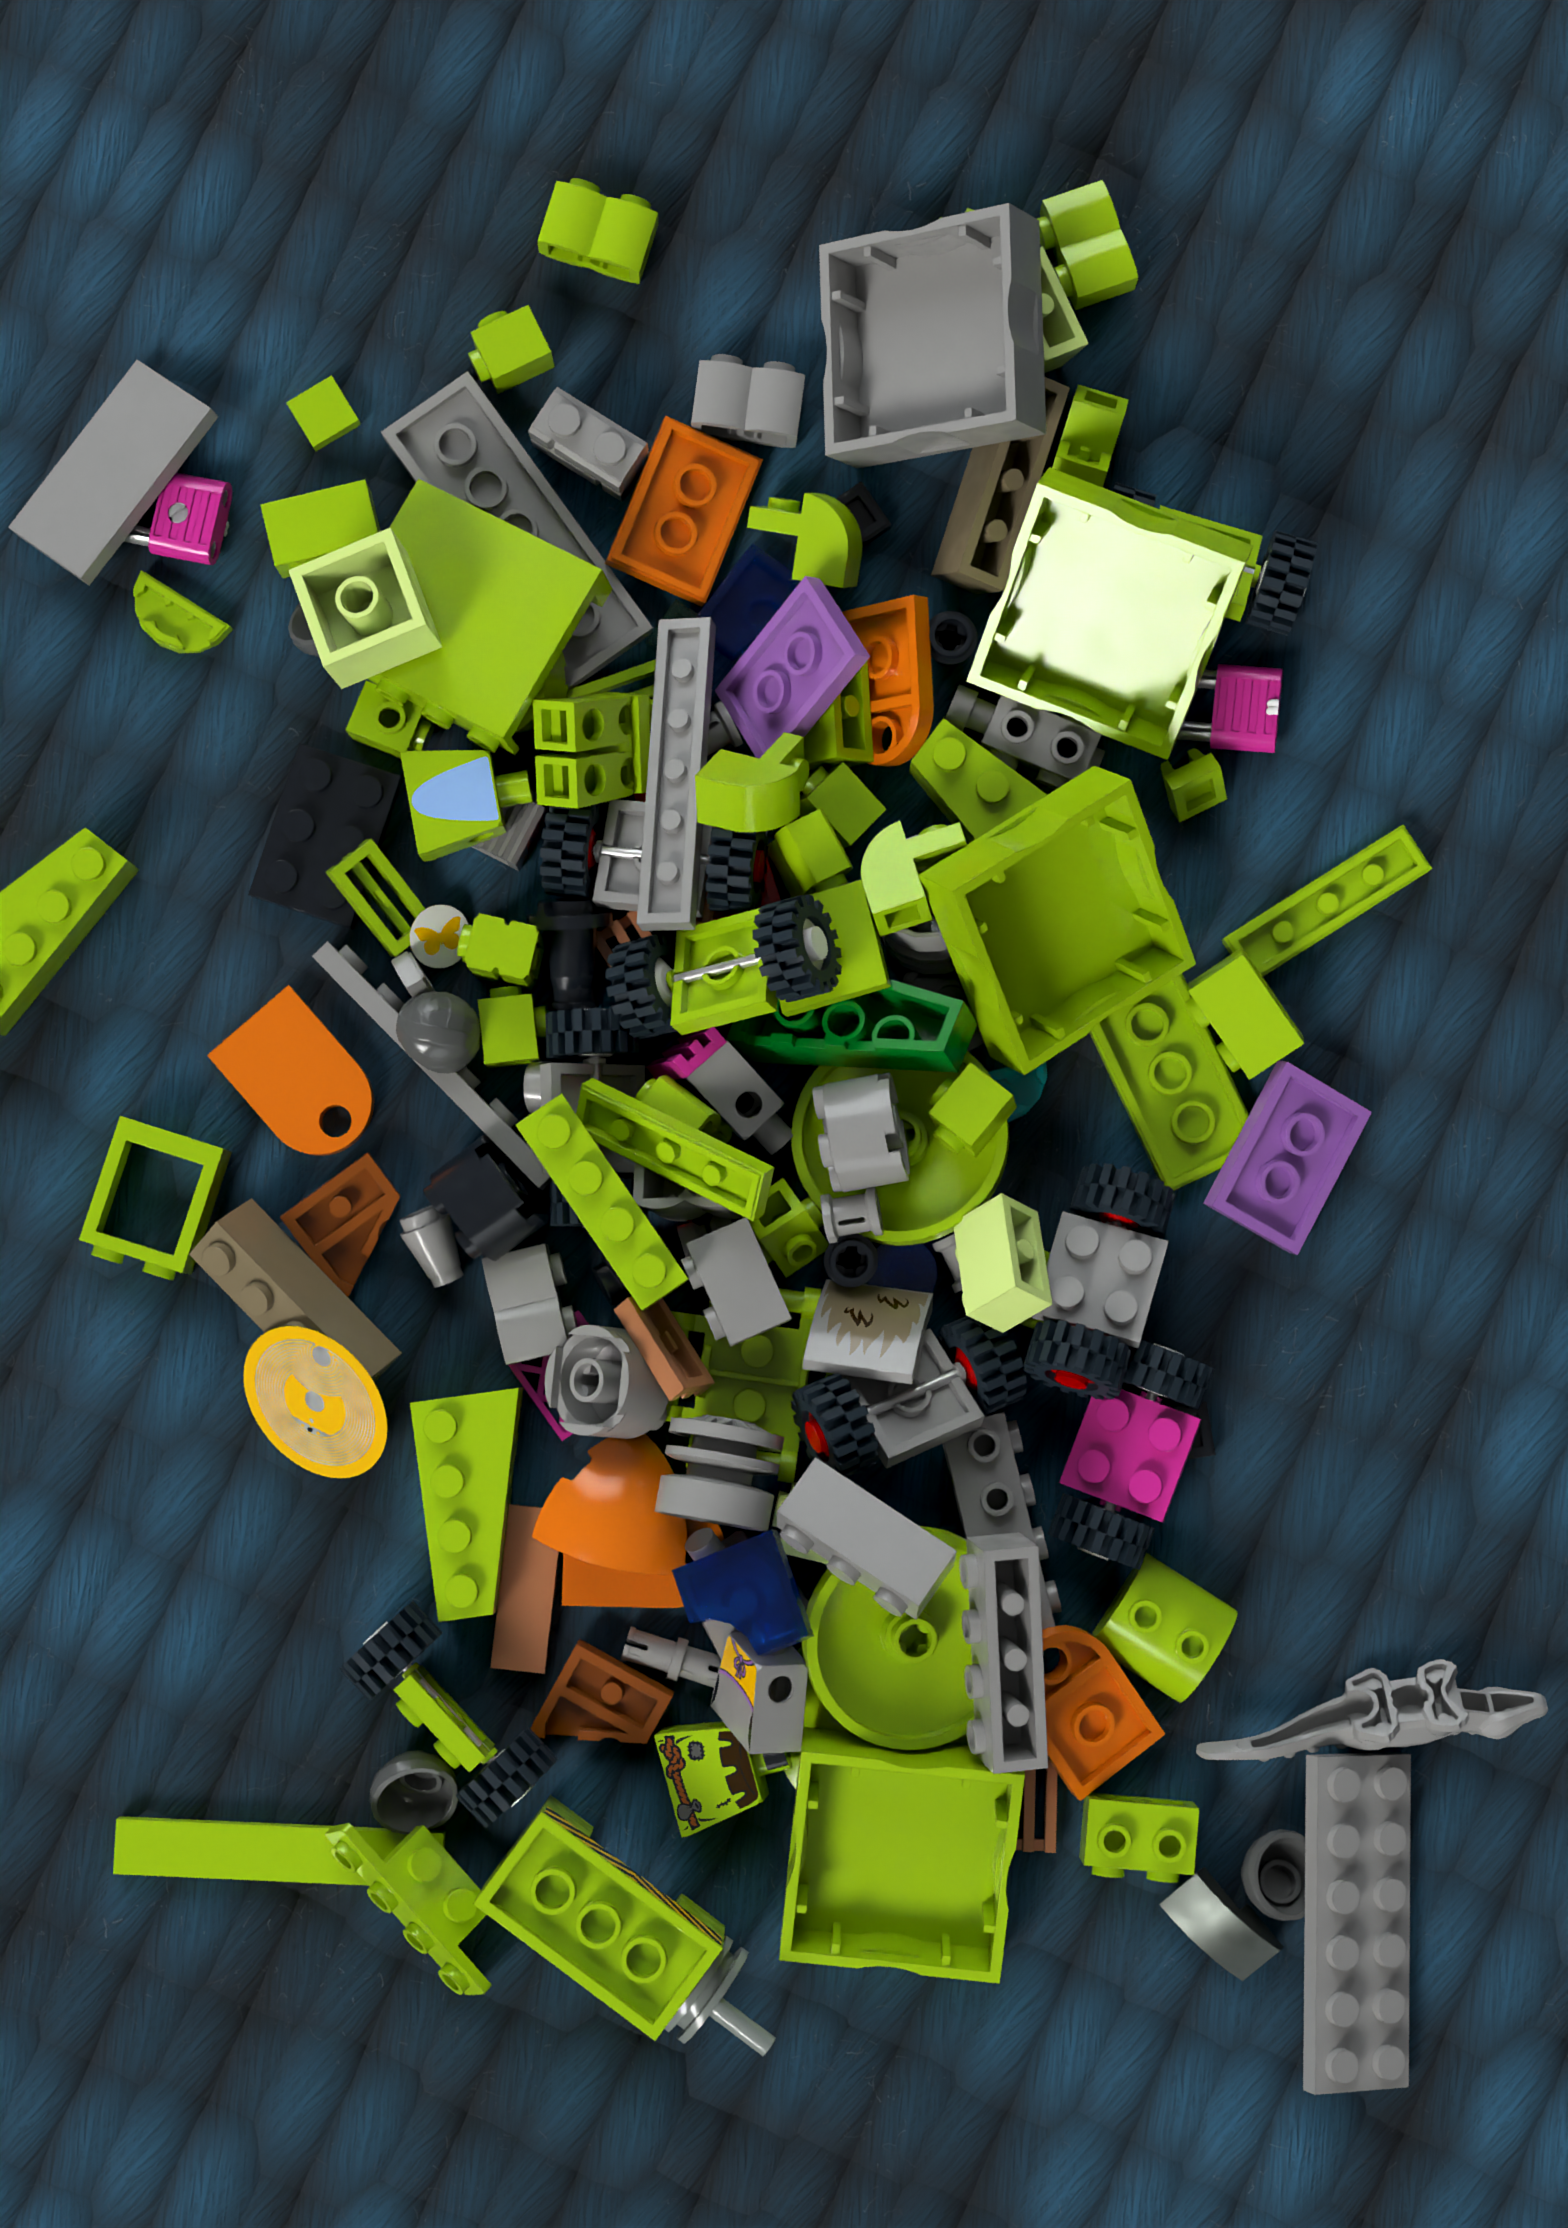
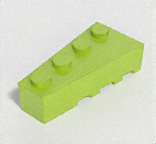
[909,718,1047,843]
[0,827,139,1036]
[410,1387,524,1622]

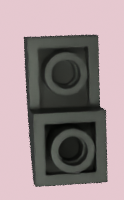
[1159,1867,1284,1981]

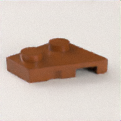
[280,1152,400,1297]
[530,1639,675,1744]

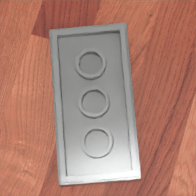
[8,360,219,586]

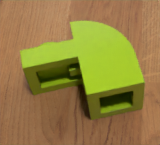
[1052,384,1129,487]
[747,493,862,588]
[695,732,809,832]
[861,821,967,937]

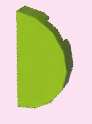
[133,570,233,653]

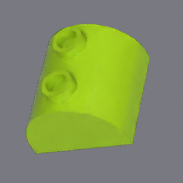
[1091,1552,1238,1703]

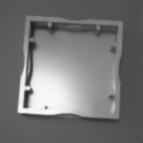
[819,203,1046,469]

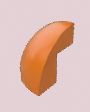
[532,1434,687,1575]

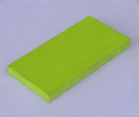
[1089,974,1249,1191]

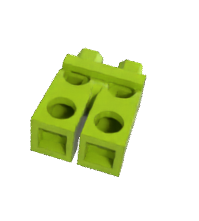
[533,692,653,809]

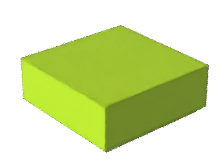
[286,375,361,452]

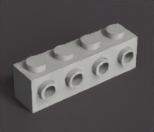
[942,1411,1062,1629]
[959,1532,1048,1774]

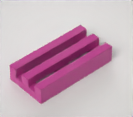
[646,1027,726,1080]

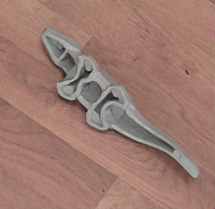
[1196,1659,1548,1762]

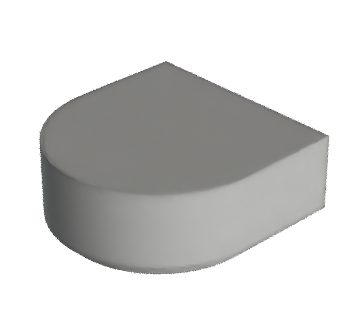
[391,951,435,998]

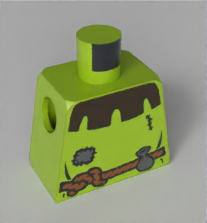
[654,1721,792,1838]

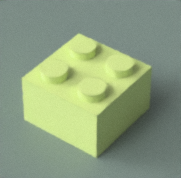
[288,528,443,689]

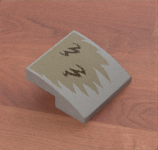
[803,1279,933,1384]

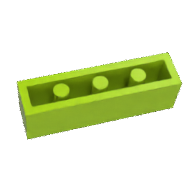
[515,1093,689,1311]

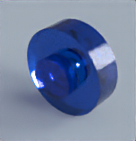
[868,1243,937,1293]

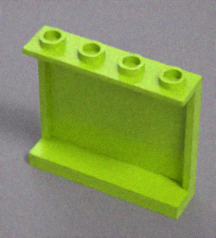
[367,478,613,755]

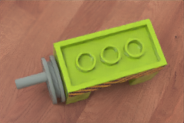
[474,1795,776,2056]

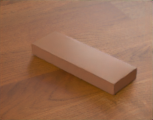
[490,1504,559,1674]

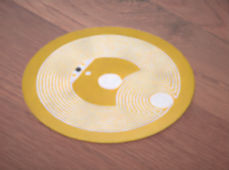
[243,1326,388,1478]

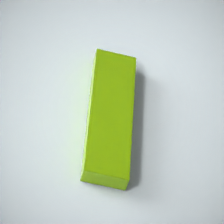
[1221,824,1432,977]
[576,1078,775,1222]

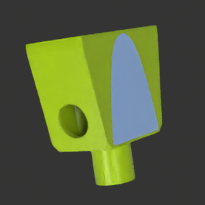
[400,750,533,862]

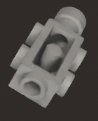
[945,684,1105,790]

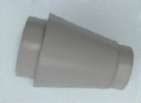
[399,1205,464,1288]

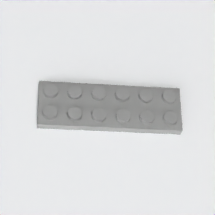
[381,371,654,690]
[1303,1752,1411,2095]

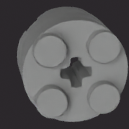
[812,1072,910,1193]
[545,1325,669,1439]

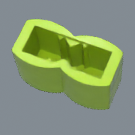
[537,178,658,284]
[1037,180,1138,310]
[768,809,853,898]
[635,1075,732,1144]

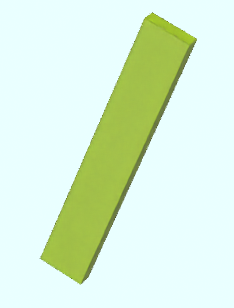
[113,1816,446,1886]

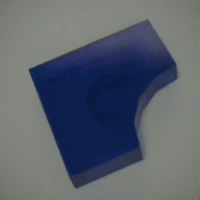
[696,543,839,661]
[672,1529,814,1656]

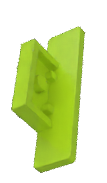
[325,1823,492,1995]

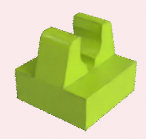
[1161,748,1227,822]

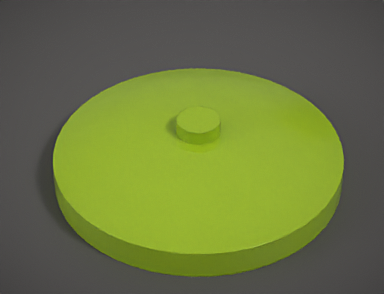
[791,1051,1009,1246]
[802,1526,974,1750]

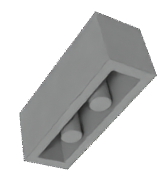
[777,1457,957,1620]

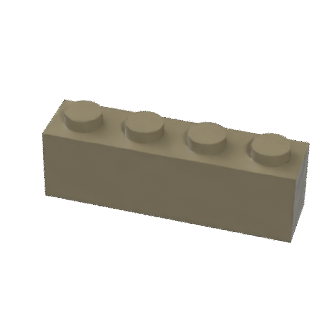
[931,377,1070,595]
[189,1198,401,1383]

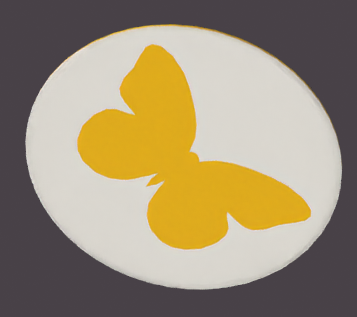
[410,905,469,968]

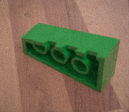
[725,979,978,1073]

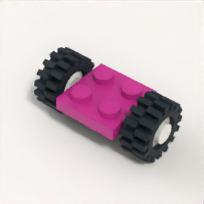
[1048,1340,1215,1570]

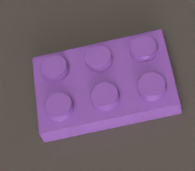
[715,576,870,758]
[1203,1060,1372,1255]

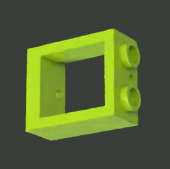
[79,1116,232,1281]

